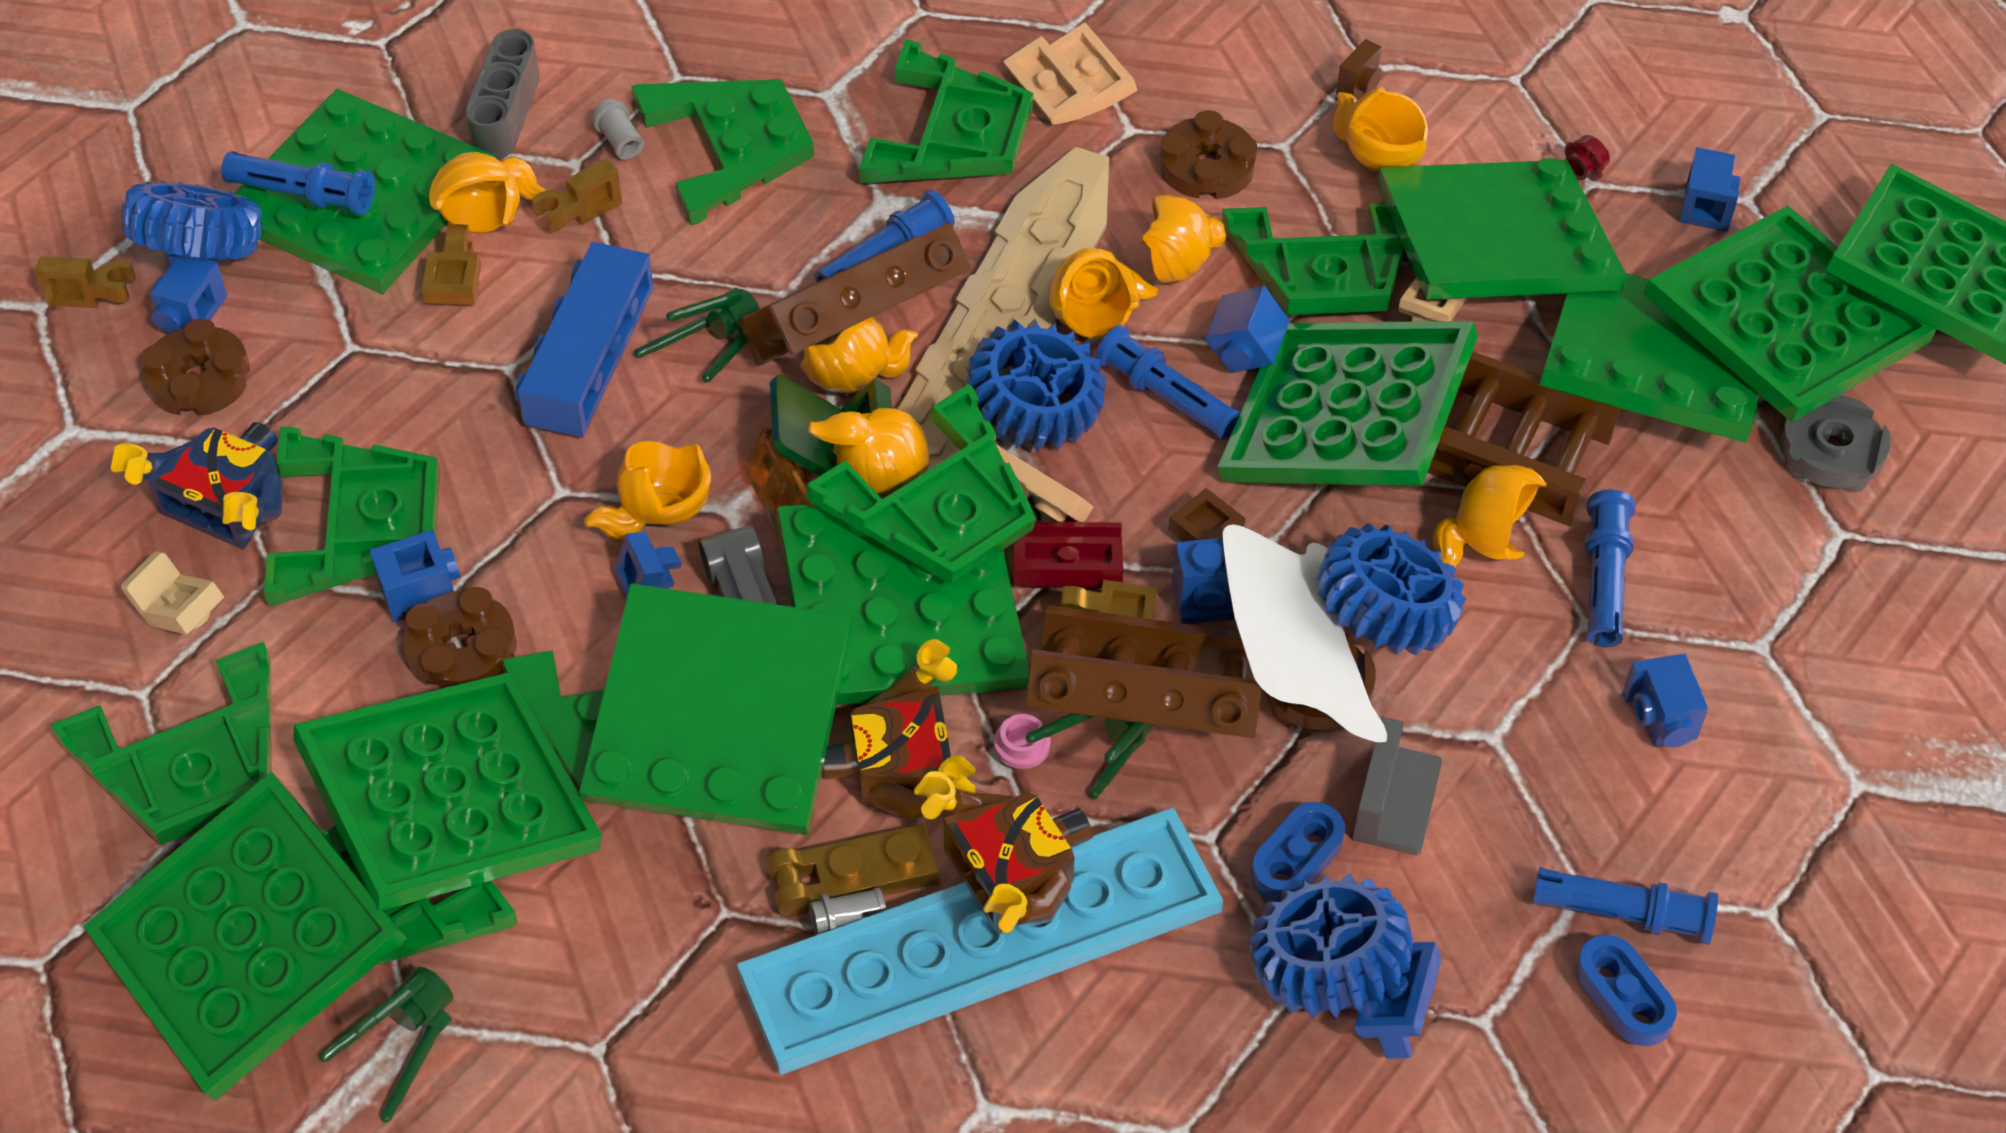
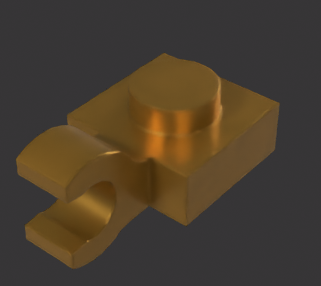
[532,158,622,231]
[421,224,481,305]
[35,256,136,308]
[1060,580,1157,619]

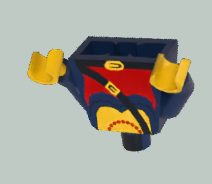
[110,422,283,550]

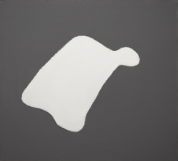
[1223,525,1387,743]

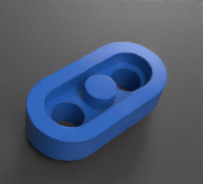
[1251,802,1345,902]
[1576,935,1677,1046]

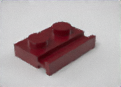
[1014,521,1124,589]

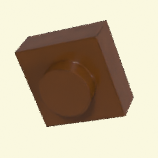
[1335,39,1382,101]
[1168,488,1245,542]

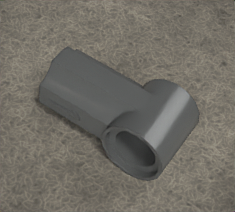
[698,525,777,604]

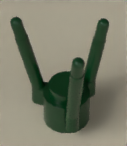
[634,287,760,383]
[1025,713,1158,799]
[319,967,454,1123]

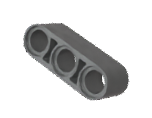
[466,29,540,160]

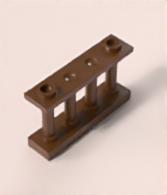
[738,222,972,366]
[1427,351,1620,526]
[1026,605,1262,739]

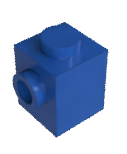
[1205,285,1290,373]

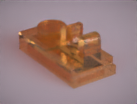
[742,428,813,541]

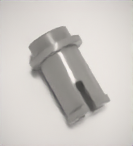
[592,99,645,160]
[809,887,886,936]

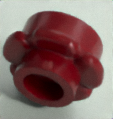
[1564,135,1610,181]

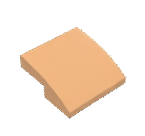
[1003,22,1138,125]

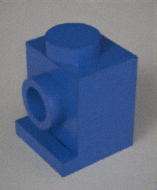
[1679,147,1741,232]
[151,254,227,333]
[369,530,461,623]
[1172,538,1235,624]
[1622,653,1709,747]

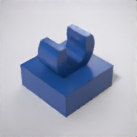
[613,532,682,600]

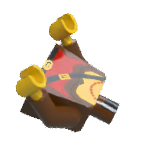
[823,639,976,820]
[914,771,1093,935]

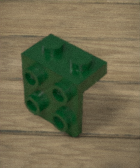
[769,374,892,476]

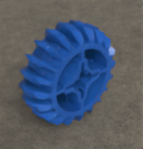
[121,181,263,261]
[965,318,1106,453]
[1316,523,1466,655]
[1250,873,1414,1019]

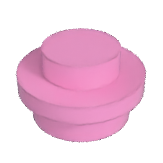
[994,714,1051,769]

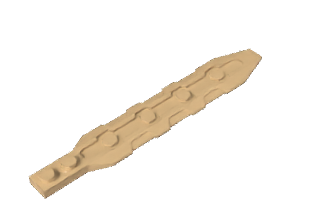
[898,147,1109,470]

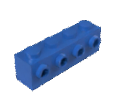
[515,241,654,438]

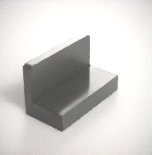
[1352,717,1442,856]

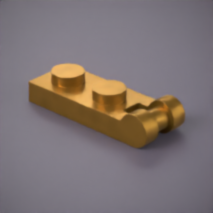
[766,823,939,917]

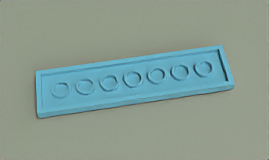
[737,807,1223,1075]

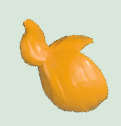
[1333,87,1428,171]
[429,152,546,233]
[1141,195,1226,283]
[1048,248,1158,339]
[800,317,918,394]
[808,408,929,499]
[584,441,711,541]
[1433,465,1546,567]

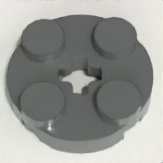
[1780,395,1891,492]

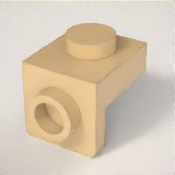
[121,551,224,635]

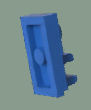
[1354,941,1442,1059]

